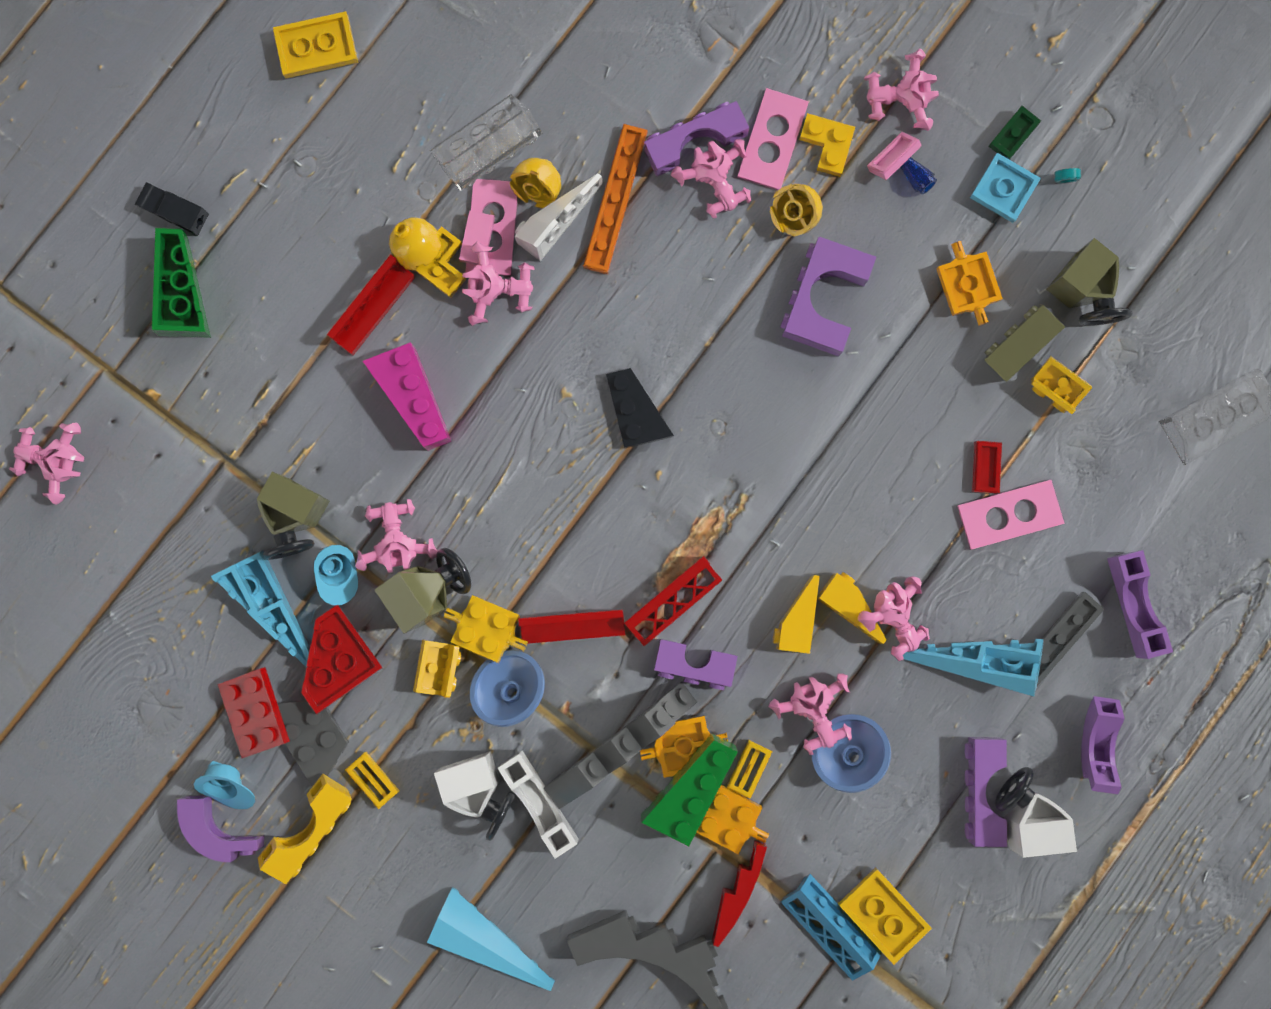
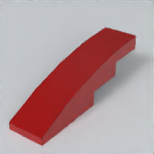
[712,840,767,947]

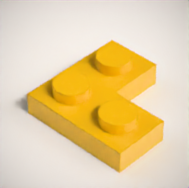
[799,113,855,177]
[415,226,466,298]

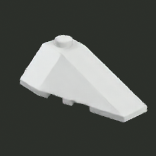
[515,173,602,262]

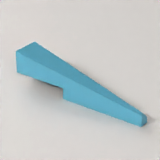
[211,550,310,668]
[903,639,1043,696]
[427,887,555,991]

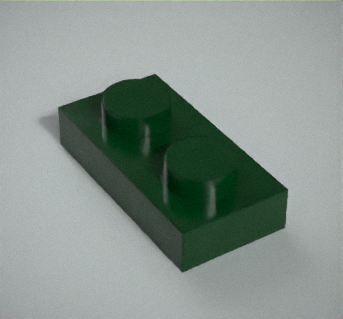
[988,106,1041,160]

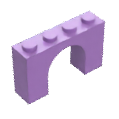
[780,237,876,357]

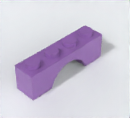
[644,101,749,177]
[1107,550,1173,659]
[965,737,1007,847]

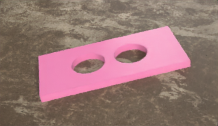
[737,88,809,190]
[465,179,518,277]
[957,480,1065,550]

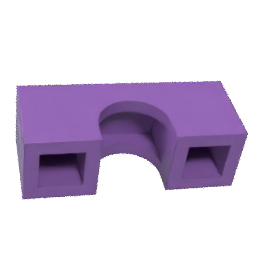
[654,639,738,690]

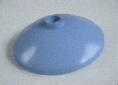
[470,651,545,727]
[812,714,891,793]

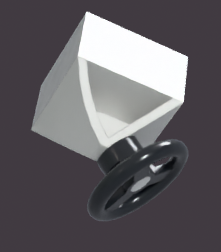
[434,751,515,841]
[995,767,1077,858]

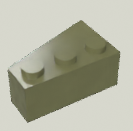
[984,305,1065,382]

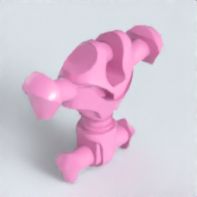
[864,48,939,131]
[671,139,752,218]
[462,242,535,326]
[9,423,85,505]
[355,499,438,573]
[858,576,930,661]
[768,673,852,755]

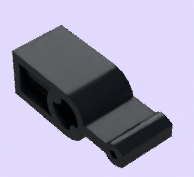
[135,182,209,236]

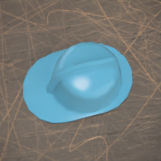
[314,545,358,605]
[194,761,255,809]

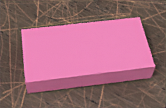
[867,132,922,180]
[459,210,495,265]

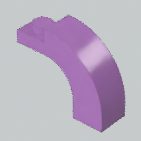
[1081,696,1125,794]
[177,795,264,862]

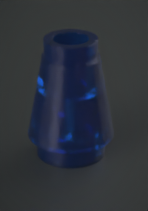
[900,157,937,195]

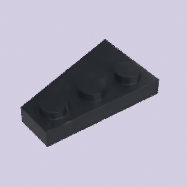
[606,368,674,449]

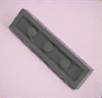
[1037,592,1105,686]

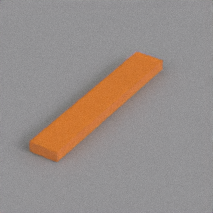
[583,124,648,275]

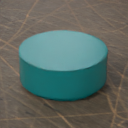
[1054,168,1081,183]

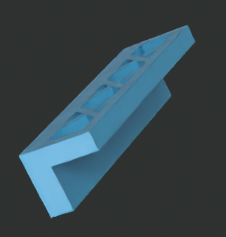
[781,874,882,981]

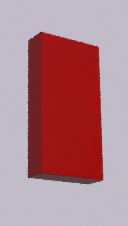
[972,441,1002,494]

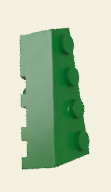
[152,228,211,338]
[641,734,738,847]

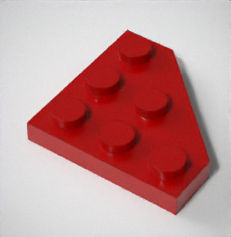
[301,605,383,714]

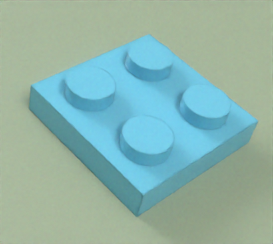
[970,153,1041,223]

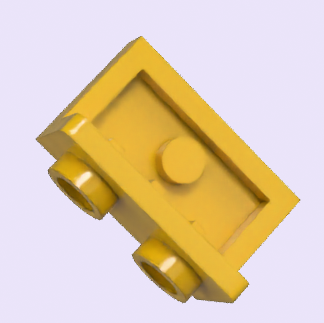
[1031,355,1092,414]
[413,640,461,698]

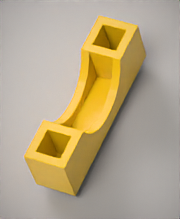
[257,774,352,884]

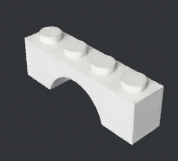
[498,750,578,859]

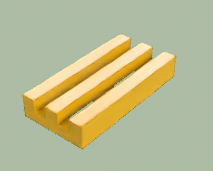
[726,739,773,799]
[345,752,400,809]

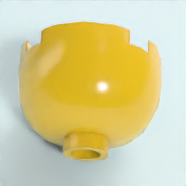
[509,158,561,208]
[770,183,823,236]
[389,217,441,271]

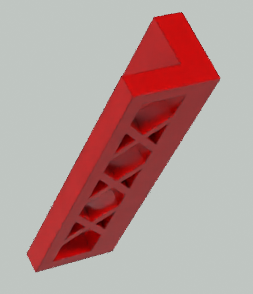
[327,254,415,356]
[624,556,722,646]
[518,610,625,644]

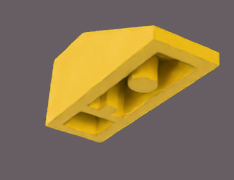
[817,572,887,644]
[773,575,820,654]

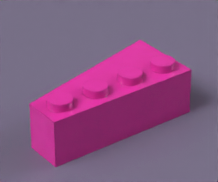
[363,342,452,451]

